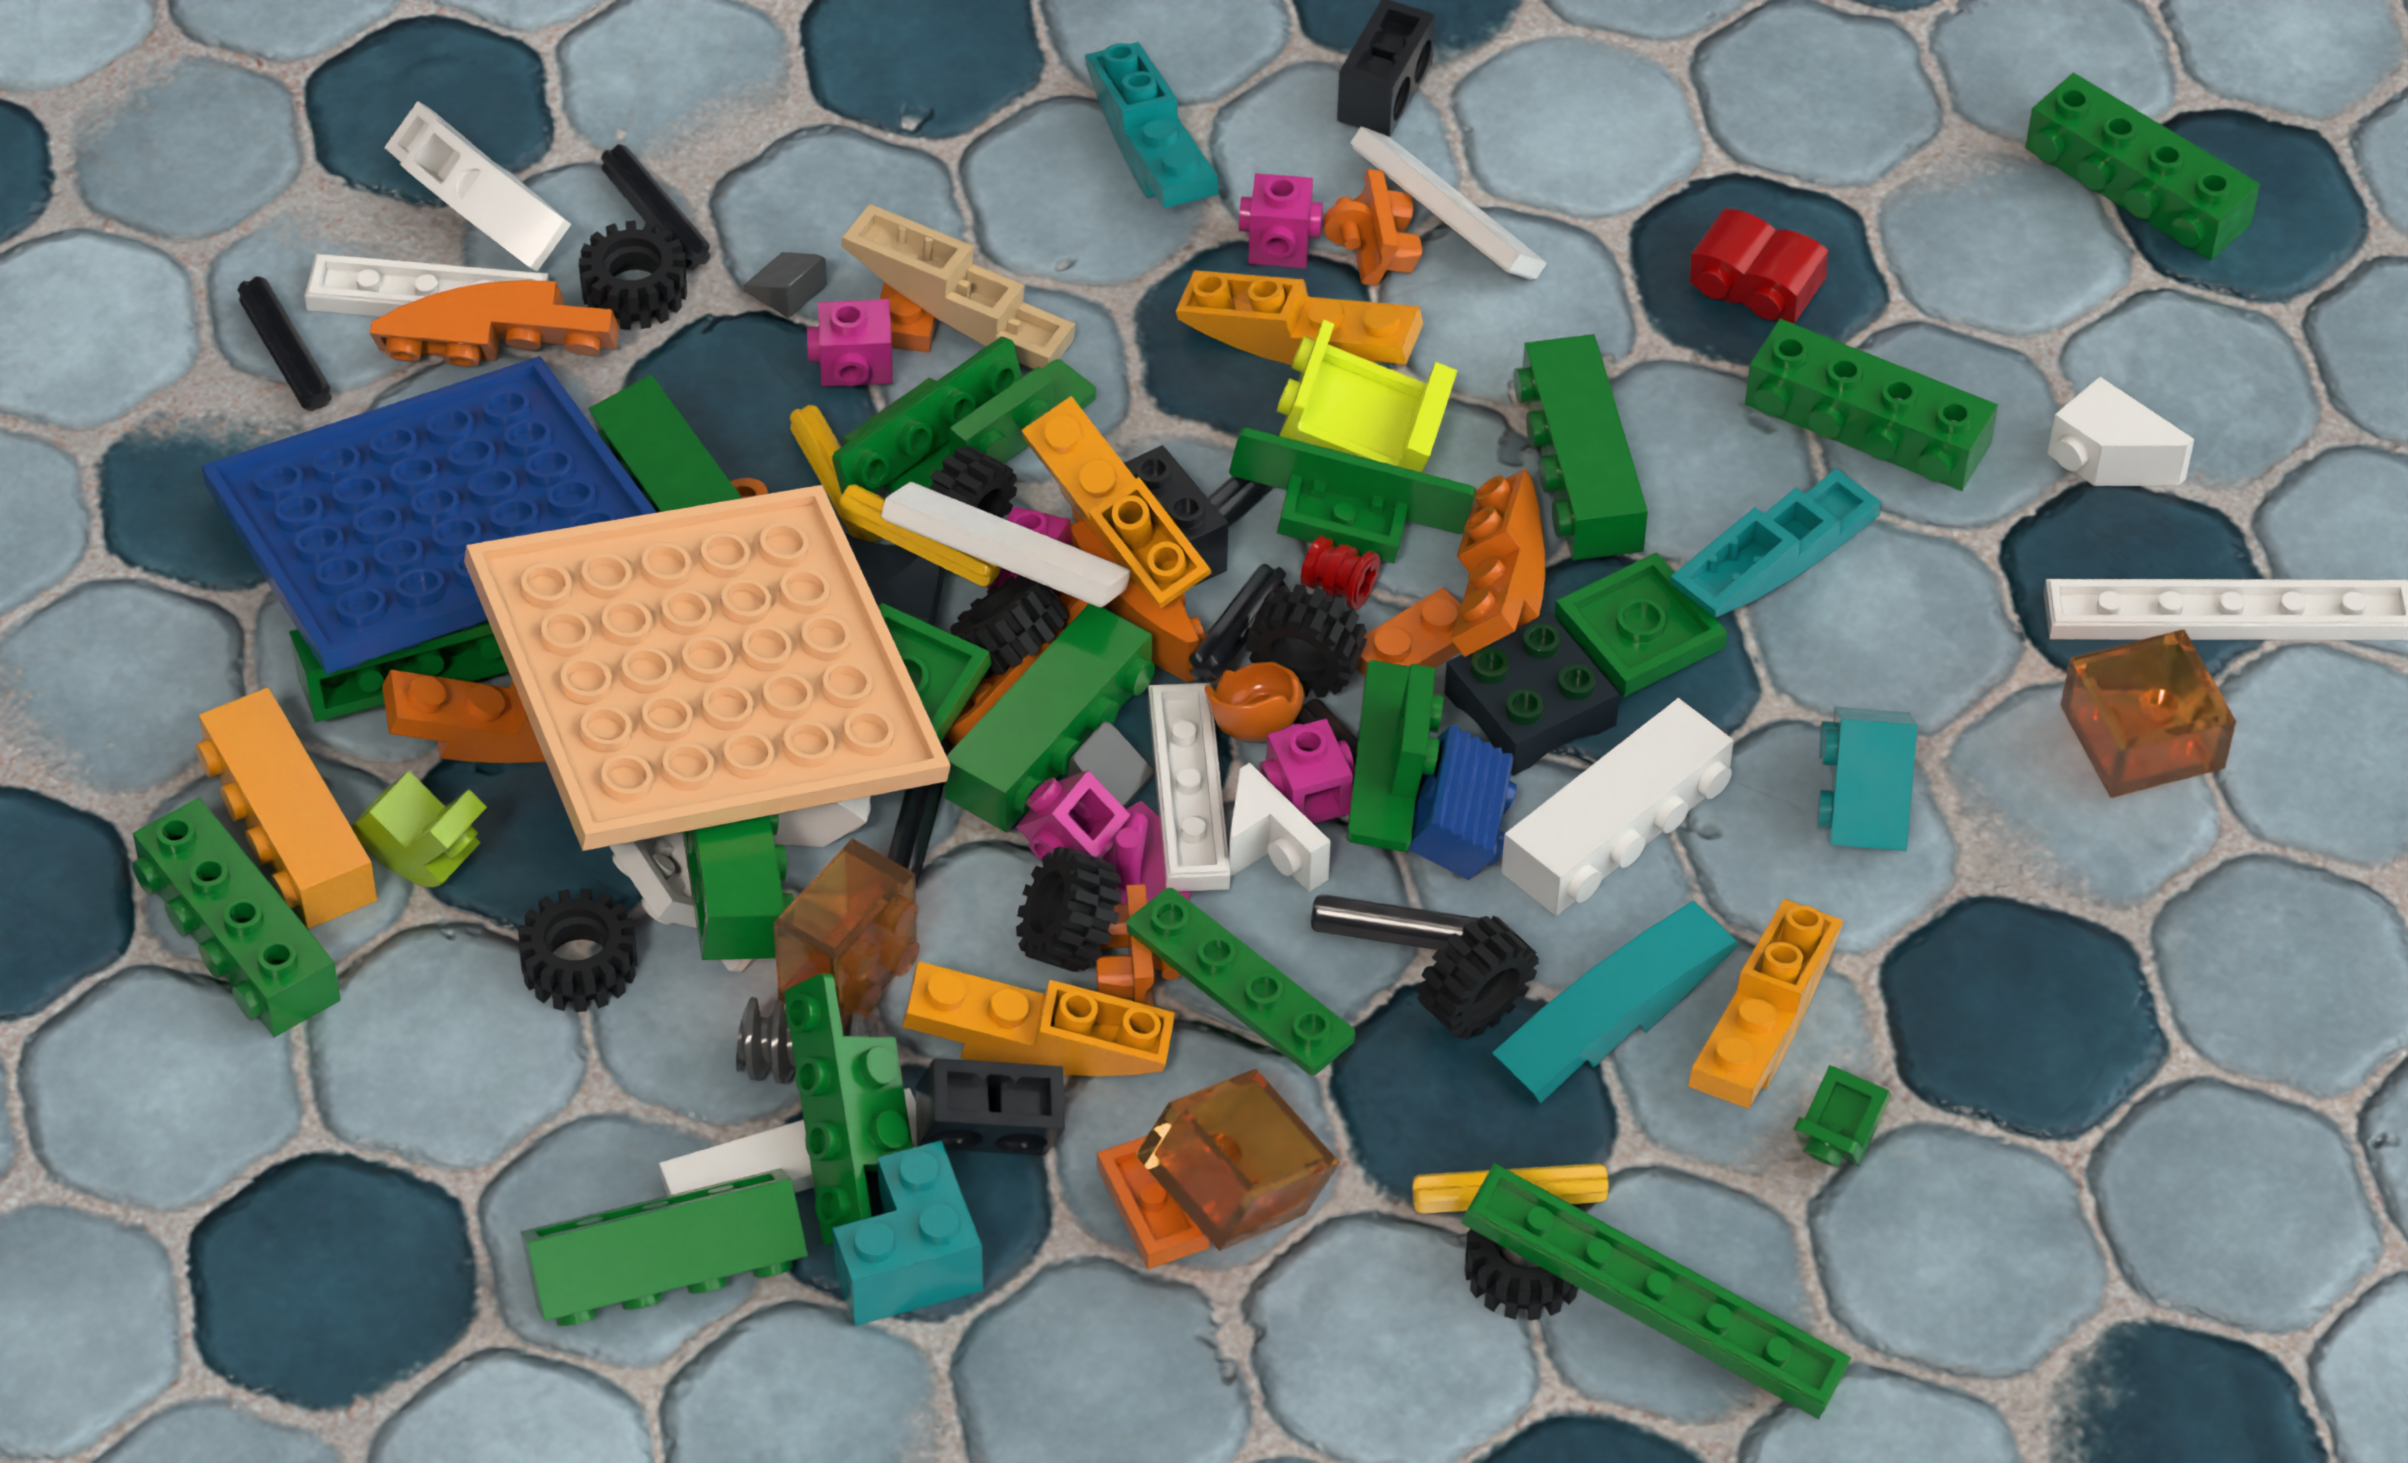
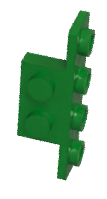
[832,336,1022,494]
[884,359,1096,495]
[1229,427,1476,564]
[1346,660,1444,852]
[1127,887,1355,1075]
[784,973,913,1245]

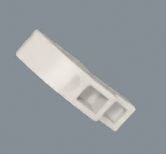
[384,101,571,271]

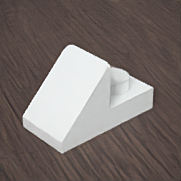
[1229,763,1331,892]

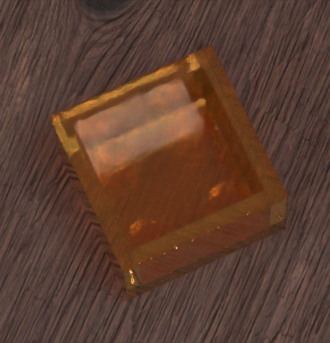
[2060,629,2236,798]
[774,838,919,1028]
[1135,1068,1340,1251]

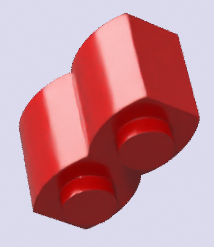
[1690,209,1828,324]

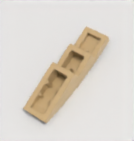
[841,204,1075,369]

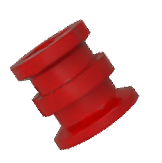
[1300,536,1380,610]

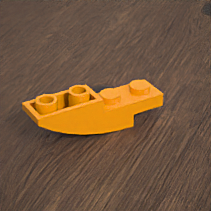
[1176,270,1424,365]
[1021,396,1211,608]
[1688,899,1844,1109]
[902,961,1175,1077]

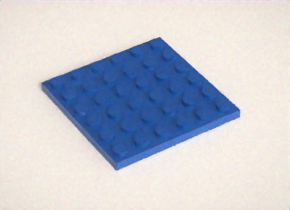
[201,356,656,674]

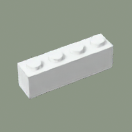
[1501,698,1734,916]

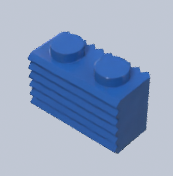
[1409,726,1517,880]

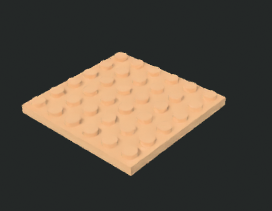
[464,485,951,851]

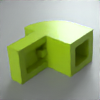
[350,771,487,887]

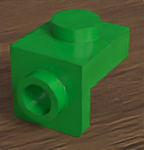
[1793,1065,1892,1168]

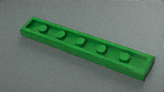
[1461,1163,1852,1419]

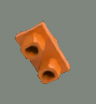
[1322,168,1422,286]
[1096,884,1181,1006]

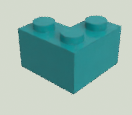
[1817,706,1918,851]
[833,1141,983,1326]

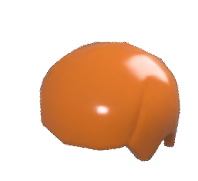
[1204,662,1305,743]

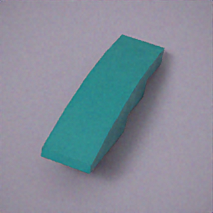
[1670,468,1881,618]
[1492,900,1739,1104]

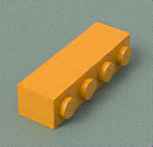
[195,687,377,929]

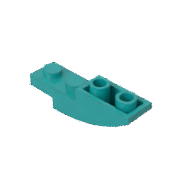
[1085,42,1219,208]

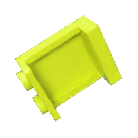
[1276,319,1458,473]

